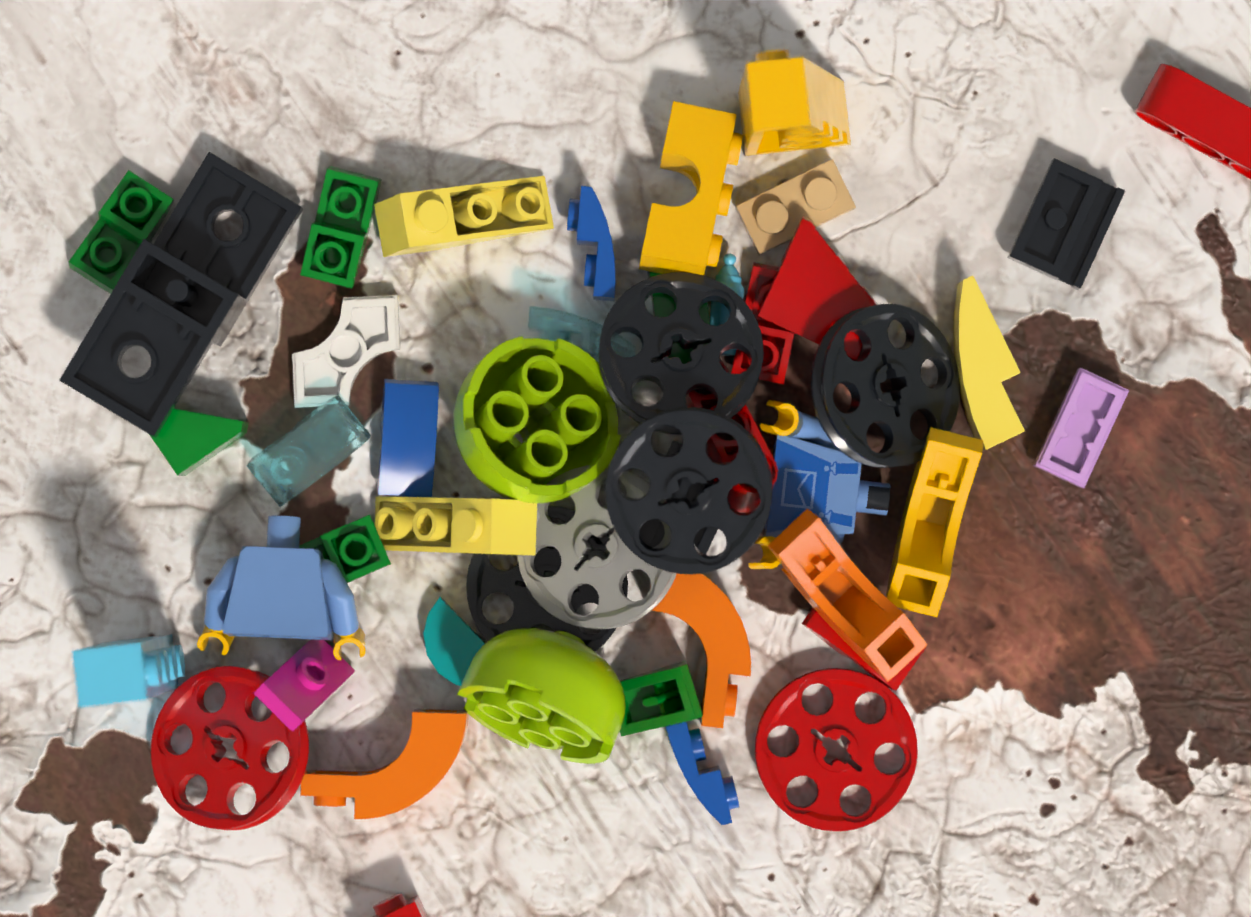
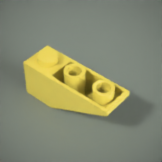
[374,176,554,257]
[375,496,537,556]

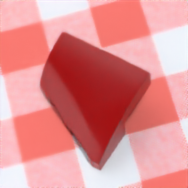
[758,216,878,361]

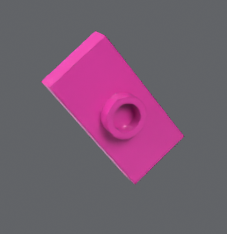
[254,640,355,732]

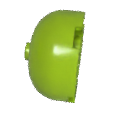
[453,336,621,504]
[457,628,625,764]

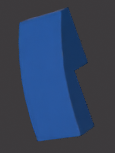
[567,186,616,301]
[377,379,439,497]
[666,721,740,825]

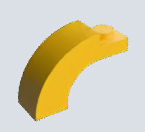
[886,427,984,617]

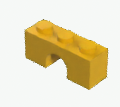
[639,101,744,275]

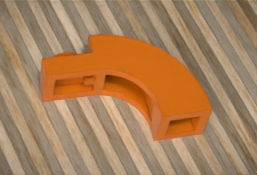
[767,508,927,682]
[650,574,751,728]
[300,709,469,819]

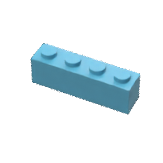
[72,634,185,708]

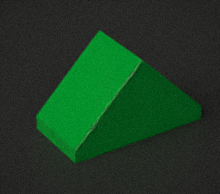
[150,409,249,476]
[620,660,703,737]

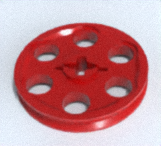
[151,666,309,831]
[755,668,918,831]

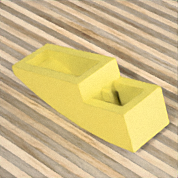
[953,275,1025,451]

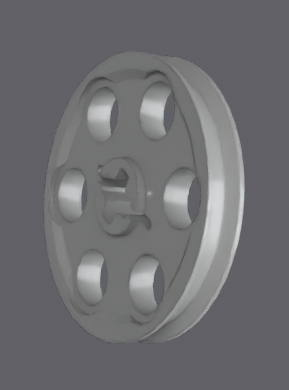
[517,465,677,629]

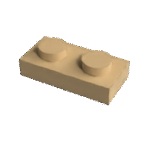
[735,159,856,255]

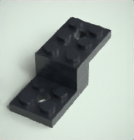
[59,152,303,437]

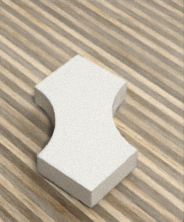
[292,295,401,408]

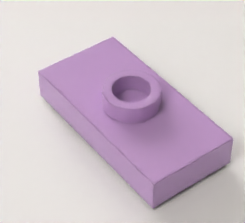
[1033,368,1129,488]

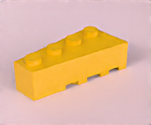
[738,50,851,156]

